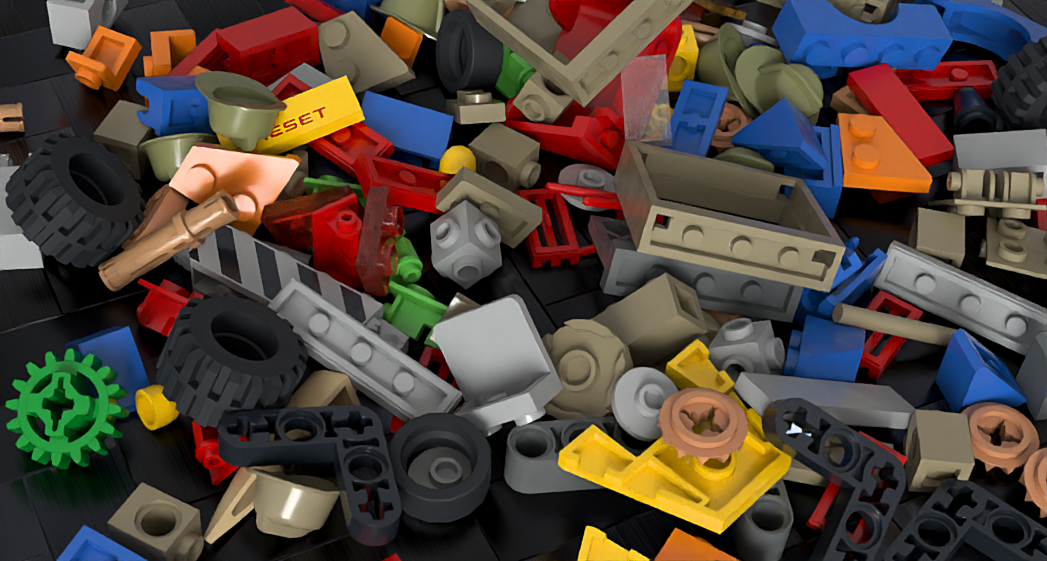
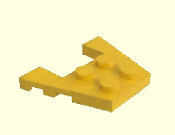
[558,339,792,534]

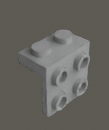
[433,294,564,437]

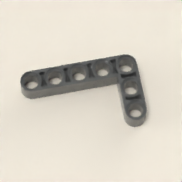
[504,416,794,561]

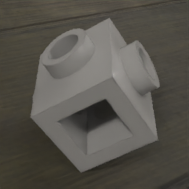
[430,200,502,289]
[708,318,785,402]

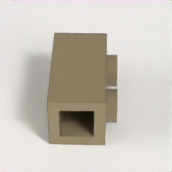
[590,273,708,368]

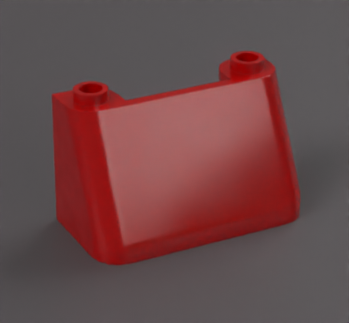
[498,0,682,171]

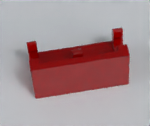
[216,6,320,84]

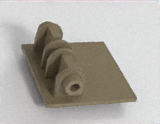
[928,168,1047,219]
[978,217,1047,279]

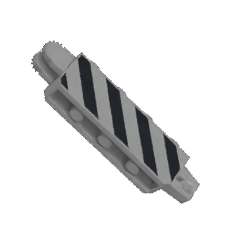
[173,225,409,354]

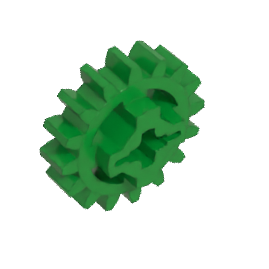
[5,348,129,470]

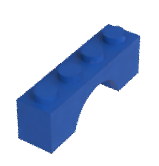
[771,0,953,71]
[913,0,1047,63]

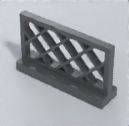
[588,215,804,323]

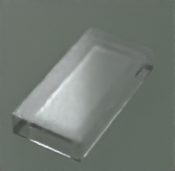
[621,54,672,146]

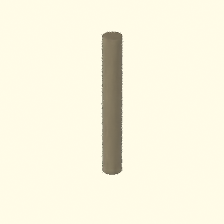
[832,303,957,347]

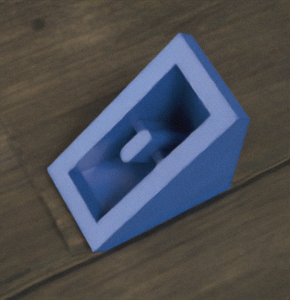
[731,98,828,170]
[65,326,150,413]
[935,328,1028,413]

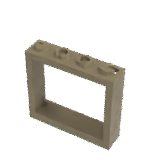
[465,0,694,107]
[613,139,846,292]

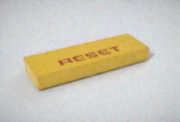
[216,75,365,155]

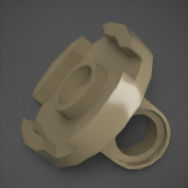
[541,319,633,420]

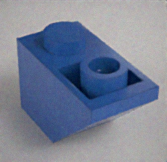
[781,315,866,383]

